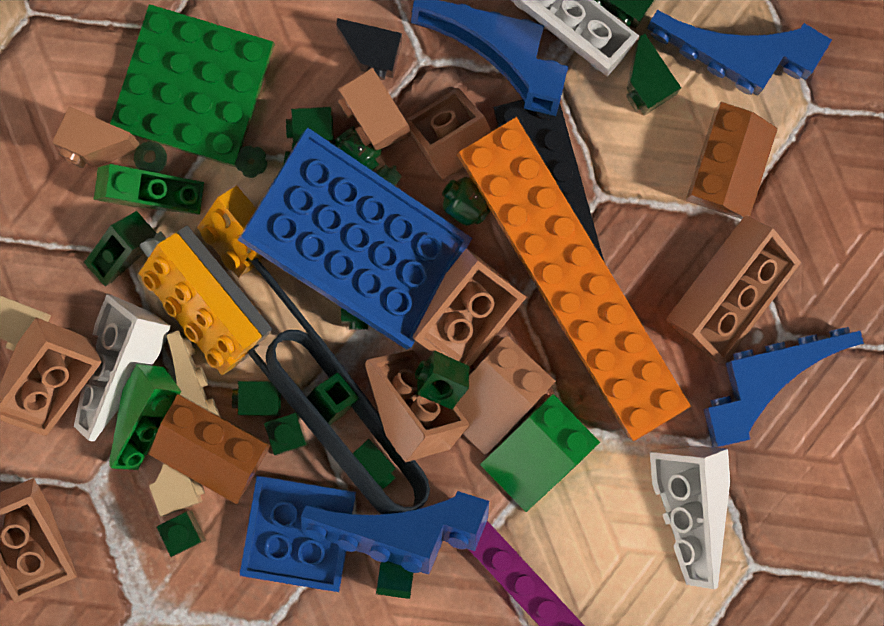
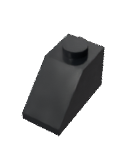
[336,18,402,80]

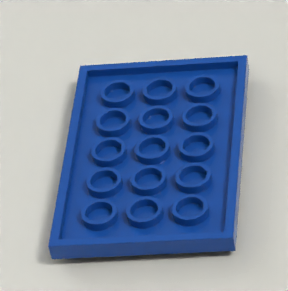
[238,128,472,350]

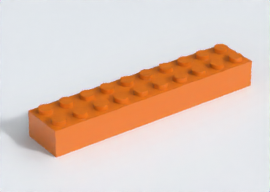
[457,117,691,441]

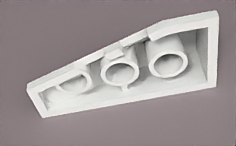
[74,294,171,441]
[650,446,730,589]

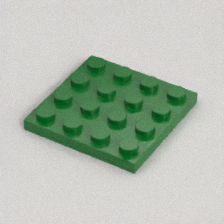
[110,4,275,167]

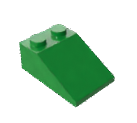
[480,394,600,512]

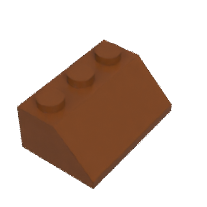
[686,102,778,219]
[149,394,271,504]

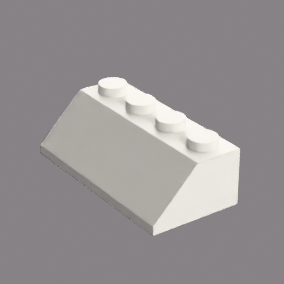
[511,0,639,77]

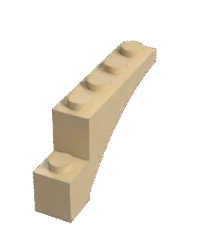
[149,330,219,517]

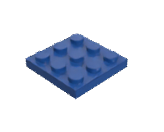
[239,476,356,592]

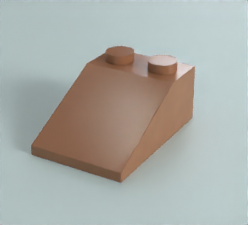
[413,248,527,368]
[0,317,102,436]
[456,336,556,455]
[365,350,470,462]
[0,478,77,603]

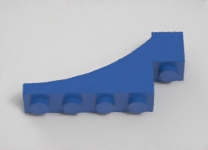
[411,0,568,116]
[647,10,832,96]
[703,327,864,447]
[301,491,489,575]

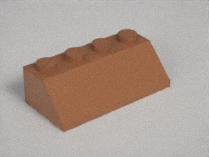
[666,215,801,366]

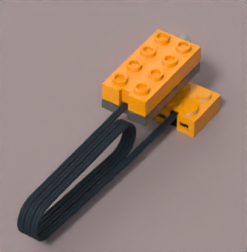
[138,185,430,514]

